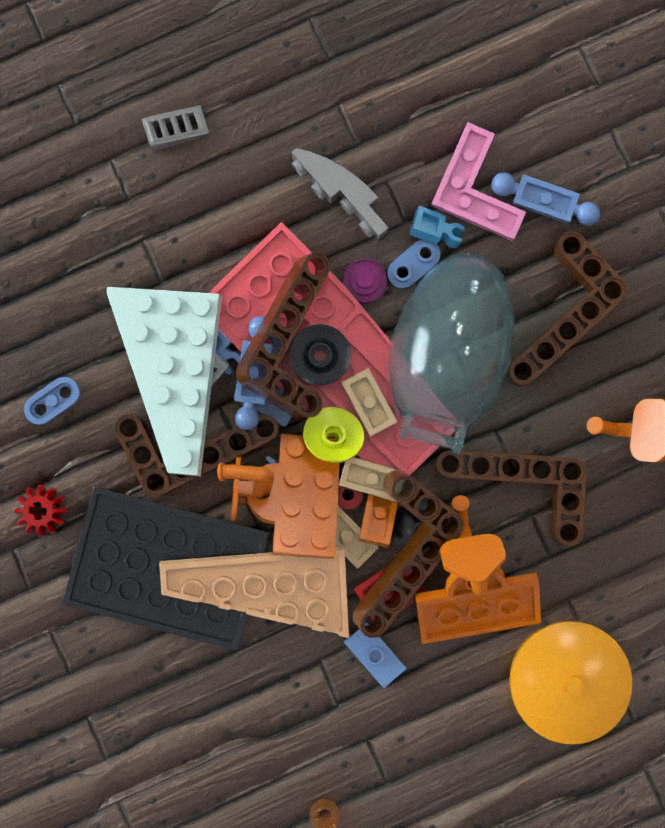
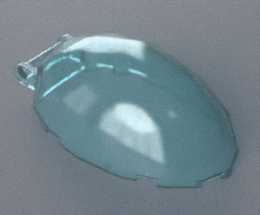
[389,253,514,454]

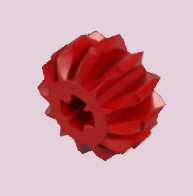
[14,485,68,537]

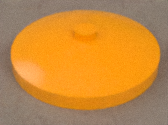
[509,620,632,744]

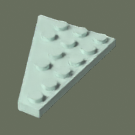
[106,287,222,477]

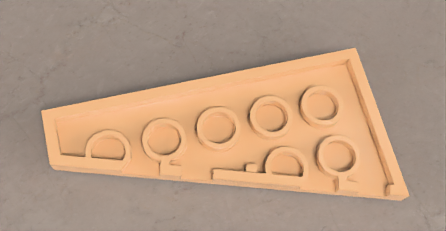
[159,547,349,638]

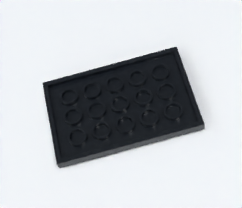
[62,486,270,651]

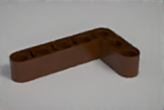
[506,231,627,387]
[236,252,330,418]
[115,414,280,496]
[435,450,587,547]
[352,470,464,638]

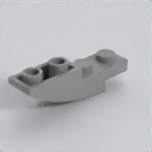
[292,148,388,241]

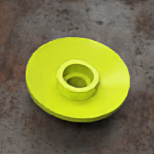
[303,407,364,463]

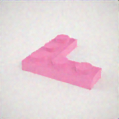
[431,122,526,241]

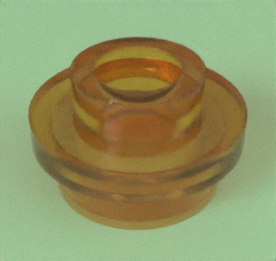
[309,799,340,828]

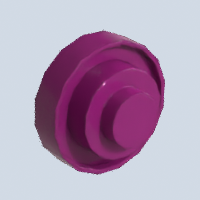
[343,259,387,304]

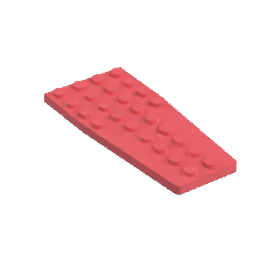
[209,222,459,481]

